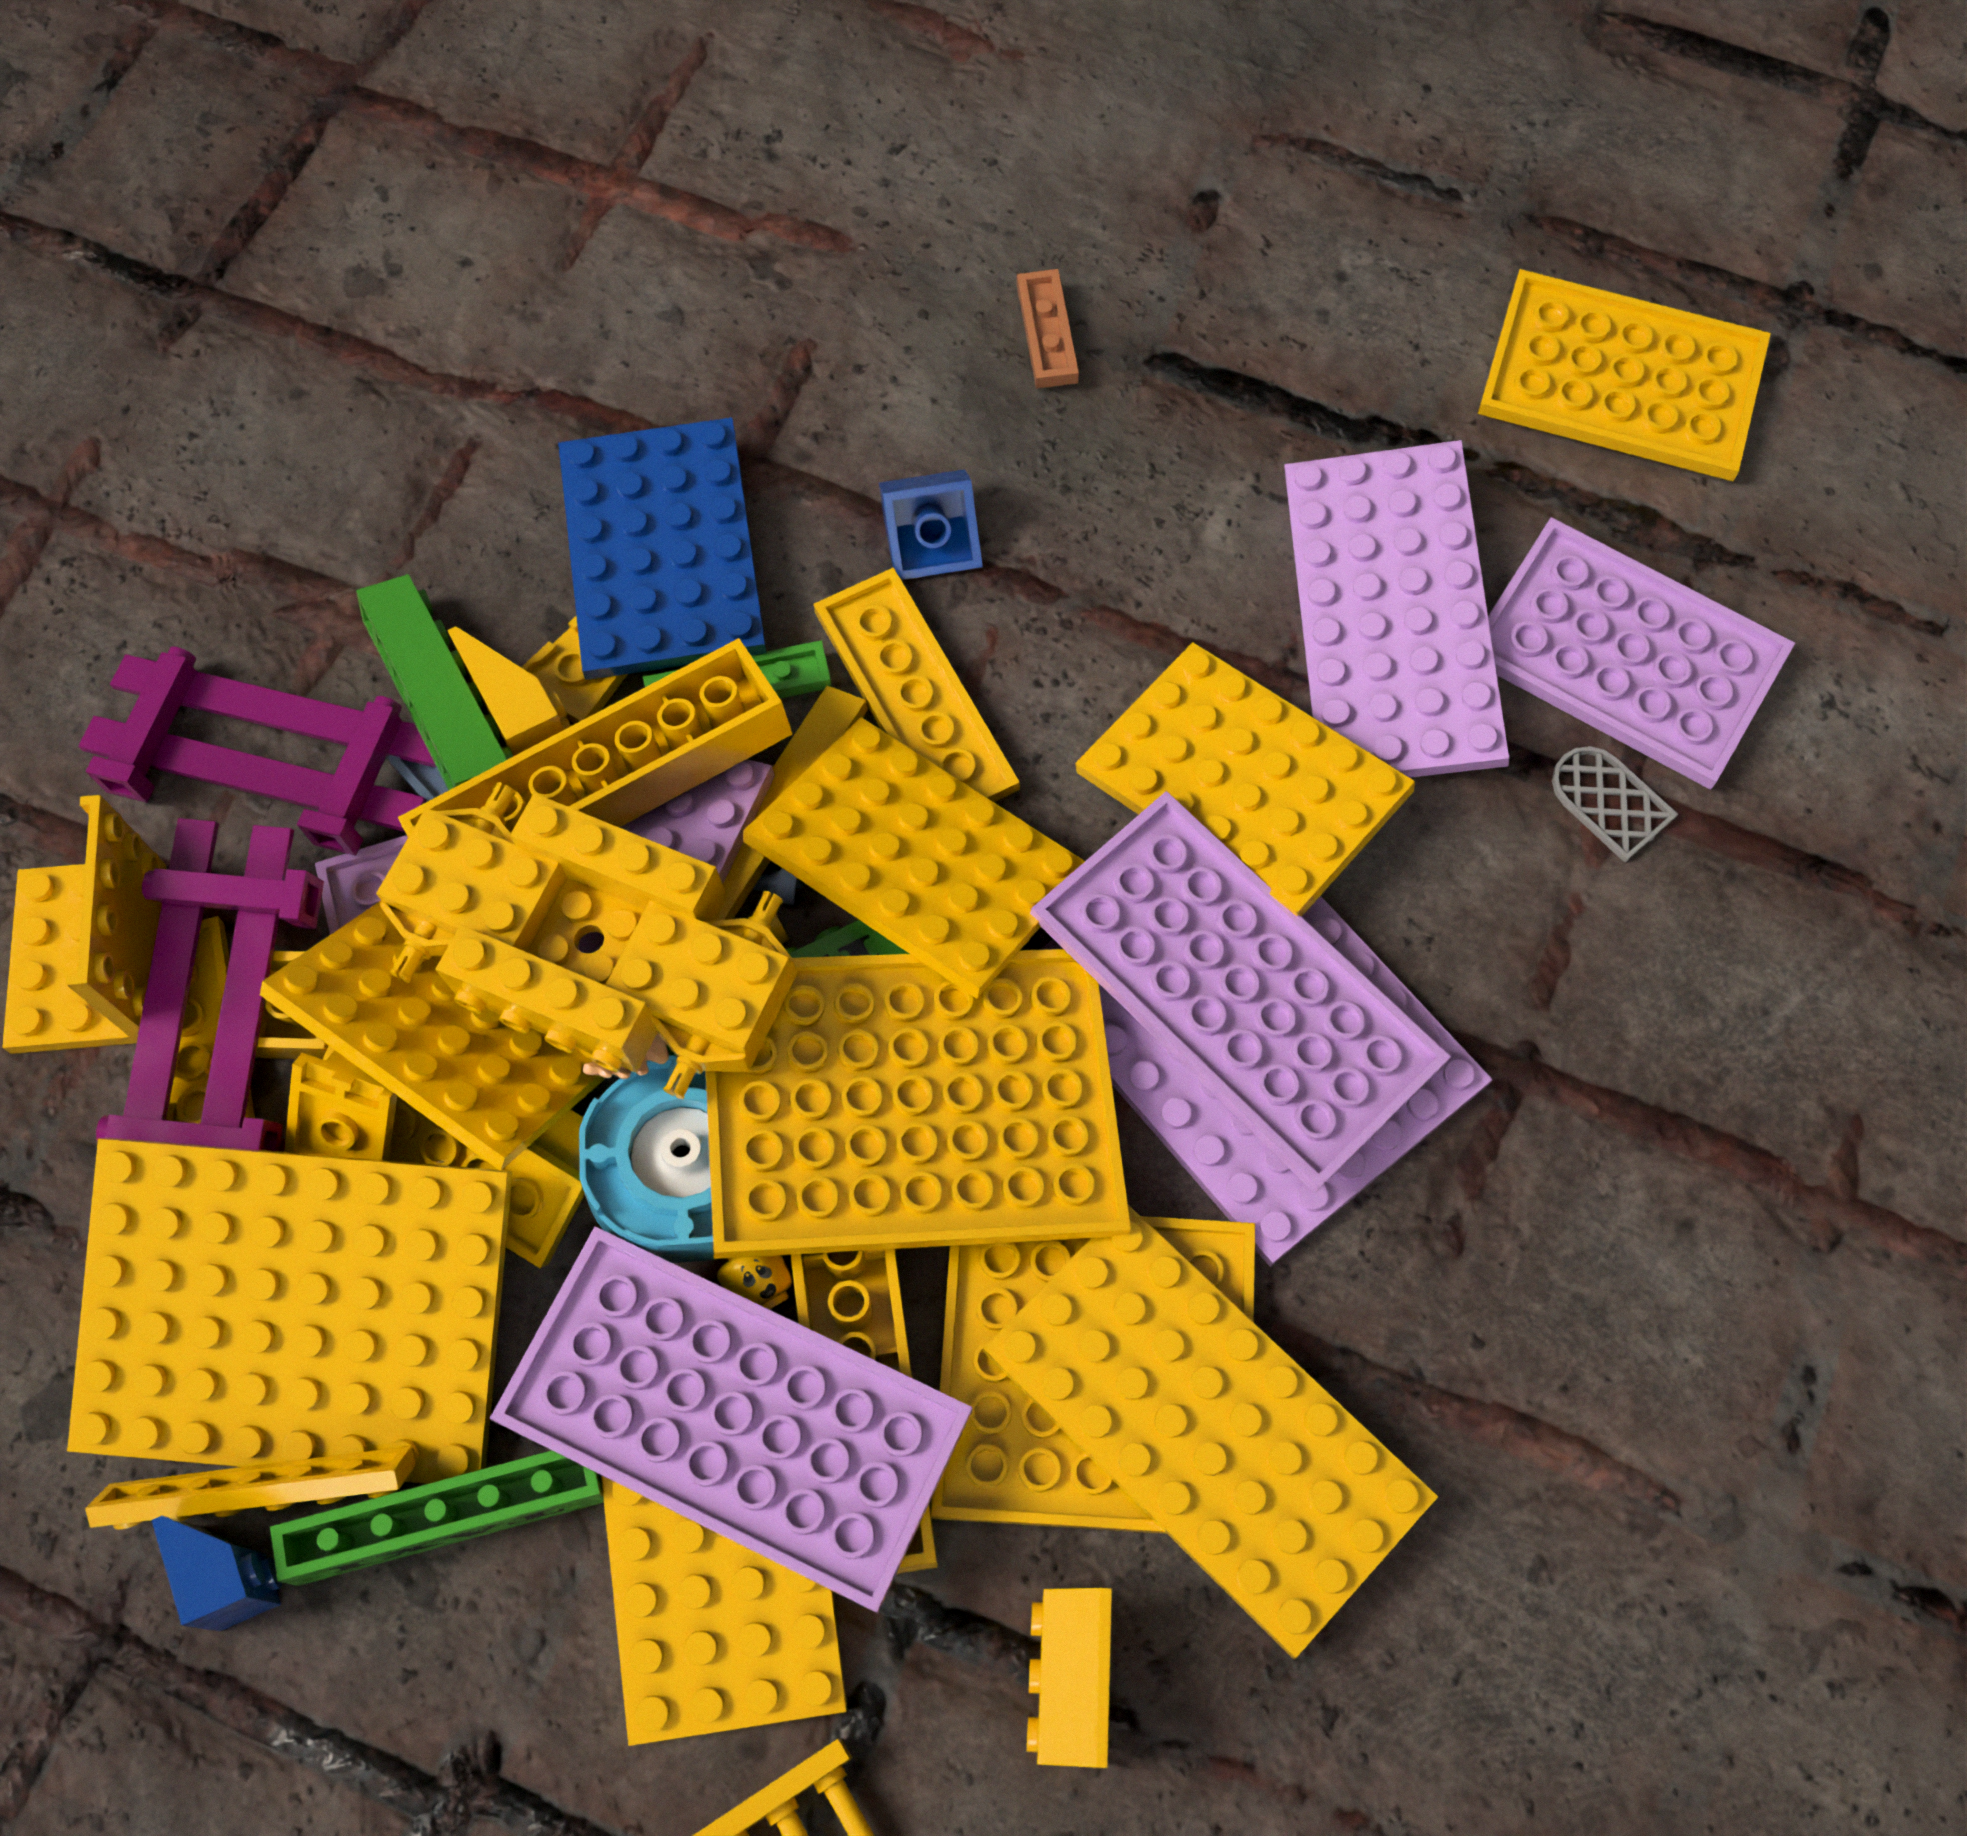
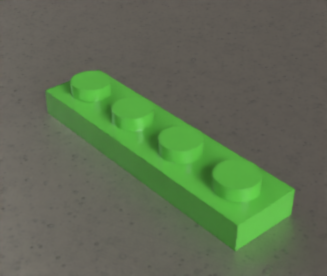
[643,640,832,699]

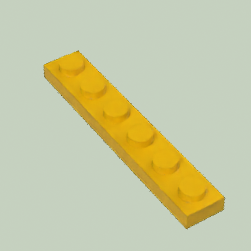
[85,1446,416,1530]

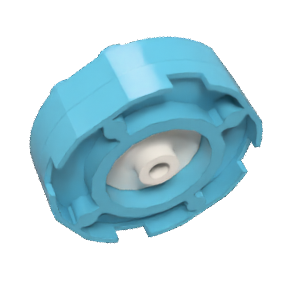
[579,1055,715,1263]

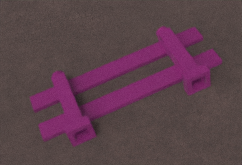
[78,646,436,856]
[96,818,324,1152]

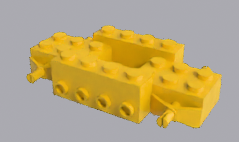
[376,782,798,1099]

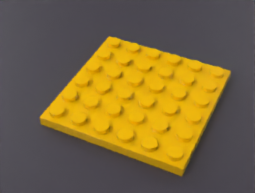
[931,1216,1255,1534]

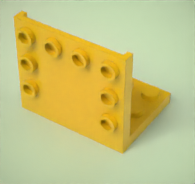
[2,795,166,1054]

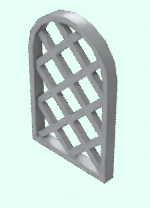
[1552,746,1678,863]

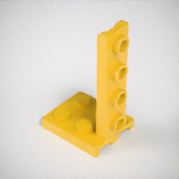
[284,1050,397,1161]

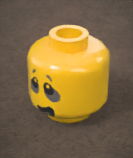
[717,1255,793,1310]

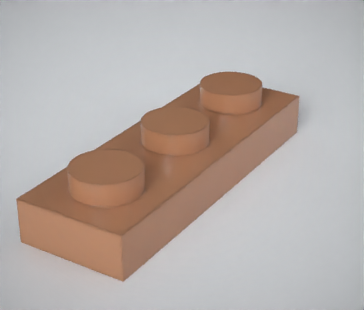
[1017,269,1079,389]

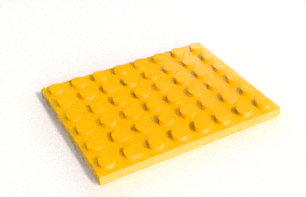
[705,949,1131,1259]
[67,1137,512,1484]

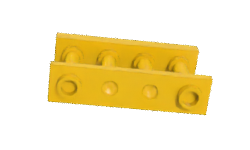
[693,1739,875,1836]

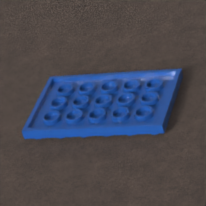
[558,417,767,680]

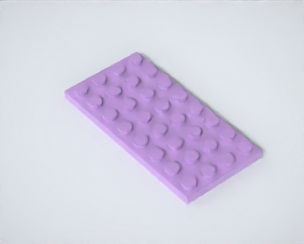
[1284,440,1509,778]
[1030,791,1451,1193]
[489,1226,973,1614]

